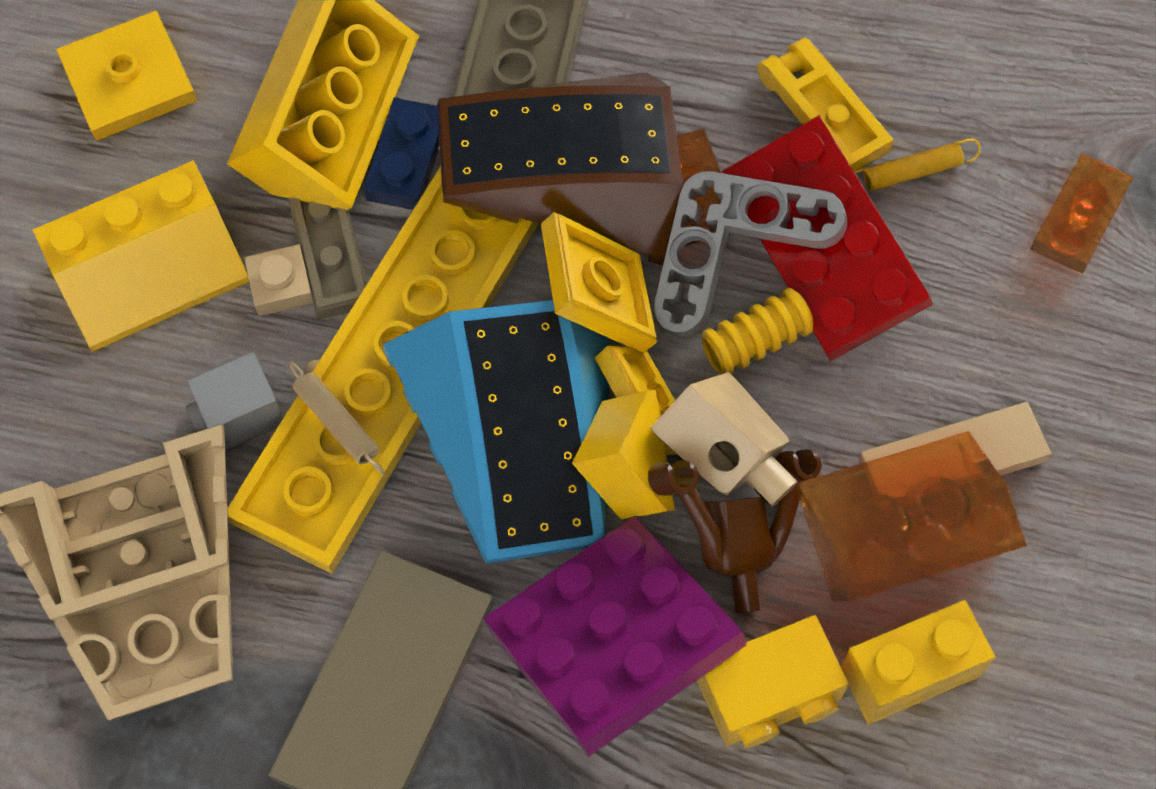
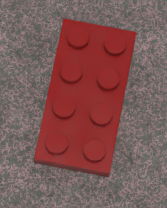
[721,115,933,362]

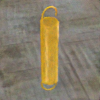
[854,138,981,192]

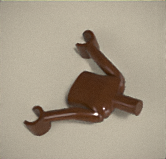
[648,449,822,613]

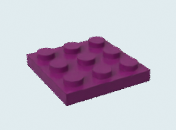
[484,516,746,757]

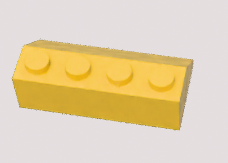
[227,0,419,210]

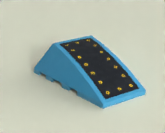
[382,300,609,564]

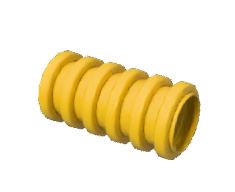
[701,287,813,375]

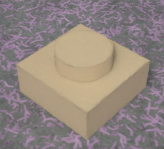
[244,244,313,316]

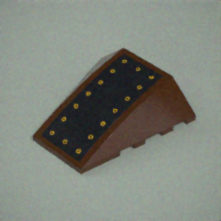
[437,72,683,266]

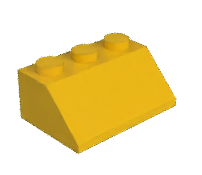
[33,160,249,352]

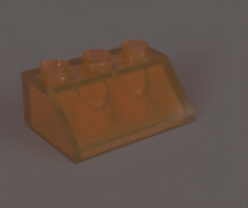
[796,431,1027,602]

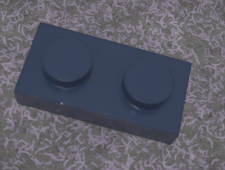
[364,98,439,210]

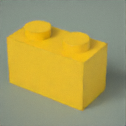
[841,600,996,725]
[697,615,849,748]

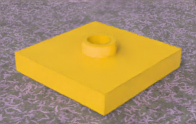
[56,10,198,141]
[541,212,657,353]

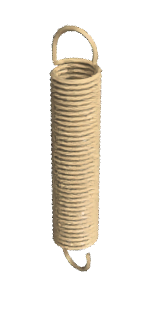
[289,362,385,474]

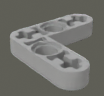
[654,171,847,338]

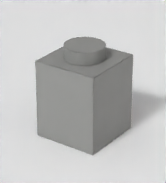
[186,352,283,451]

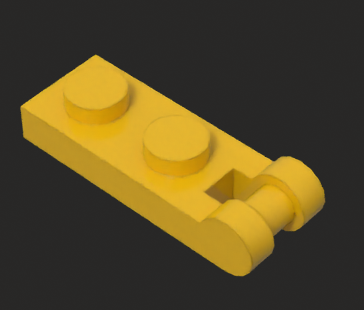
[757,37,894,171]

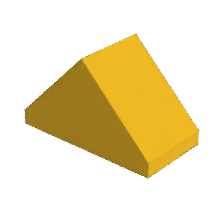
[572,390,675,520]

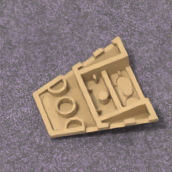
[0,424,233,721]

